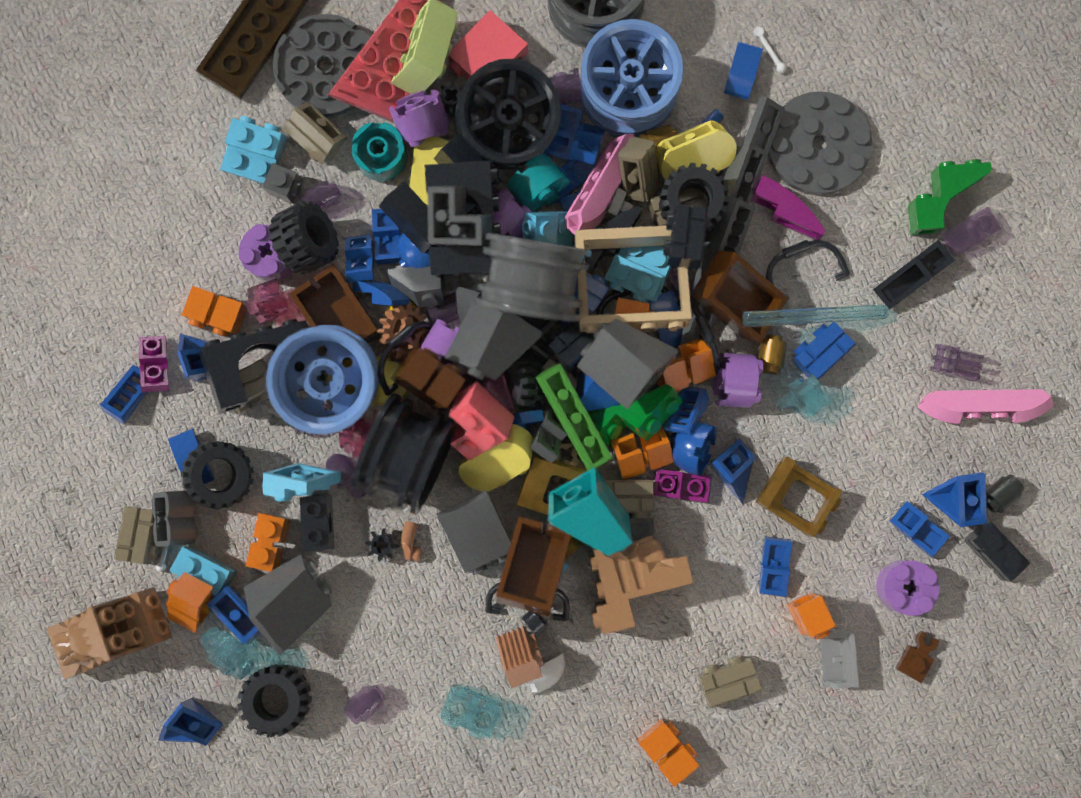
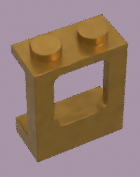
[517,451,587,515]
[755,456,842,537]

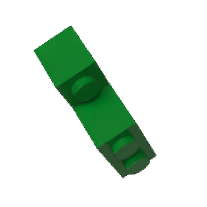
[908,159,992,235]
[587,385,683,446]

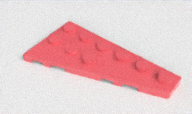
[328,0,440,123]

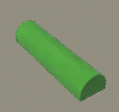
[535,364,613,471]

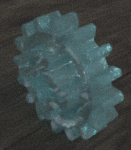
[200,627,253,680]

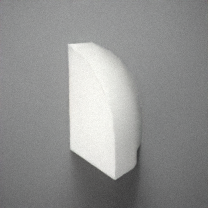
[527,653,565,695]

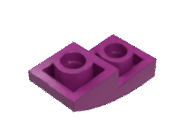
[138,336,169,392]
[653,469,712,503]

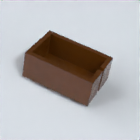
[690,251,789,343]
[289,264,381,360]
[390,347,465,409]
[495,517,572,617]

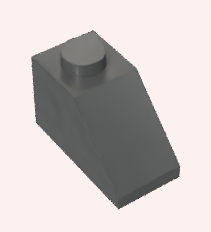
[388,266,445,308]

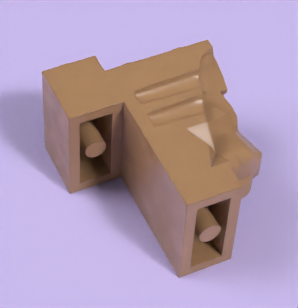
[589,535,693,634]
[47,587,173,680]

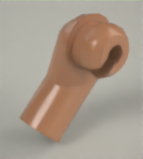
[400,521,422,562]

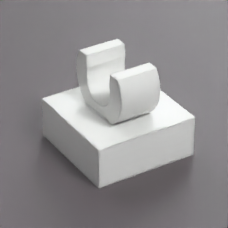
[605,188,633,219]

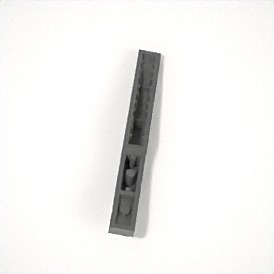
[680,97,785,345]

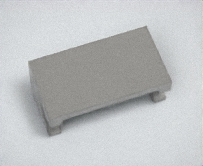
[819,630,859,688]

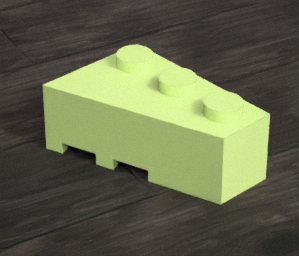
[391,0,458,94]

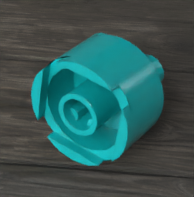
[352,122,408,183]
[507,153,570,212]

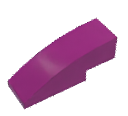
[751,175,825,240]

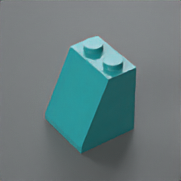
[549,467,632,556]

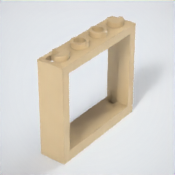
[575,226,691,333]

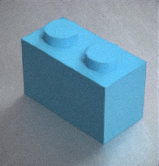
[169,546,238,595]

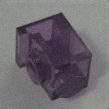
[549,68,582,104]

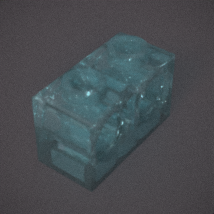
[439,683,503,740]

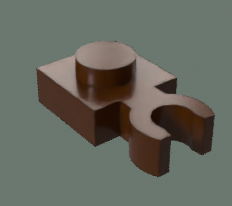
[895,631,939,683]

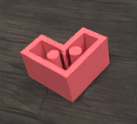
[450,382,515,460]

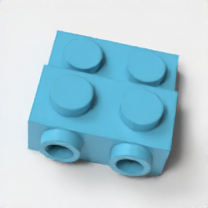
[220,116,287,184]
[522,211,573,247]
[604,246,672,303]
[262,463,341,501]

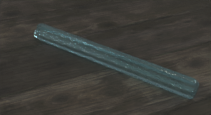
[742,305,889,327]

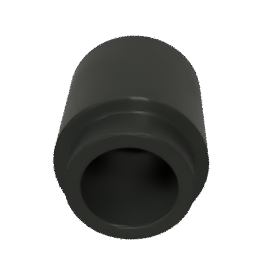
[986,474,1024,513]

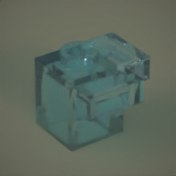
[774,375,830,420]

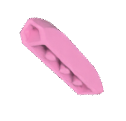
[565,134,634,235]
[918,389,1054,424]

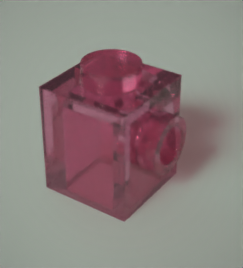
[245,278,289,323]

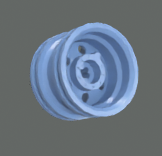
[580,19,683,138]
[266,325,379,434]

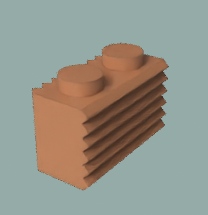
[496,626,545,688]

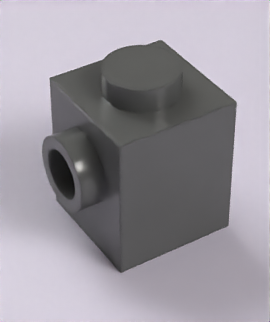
[262,163,303,204]

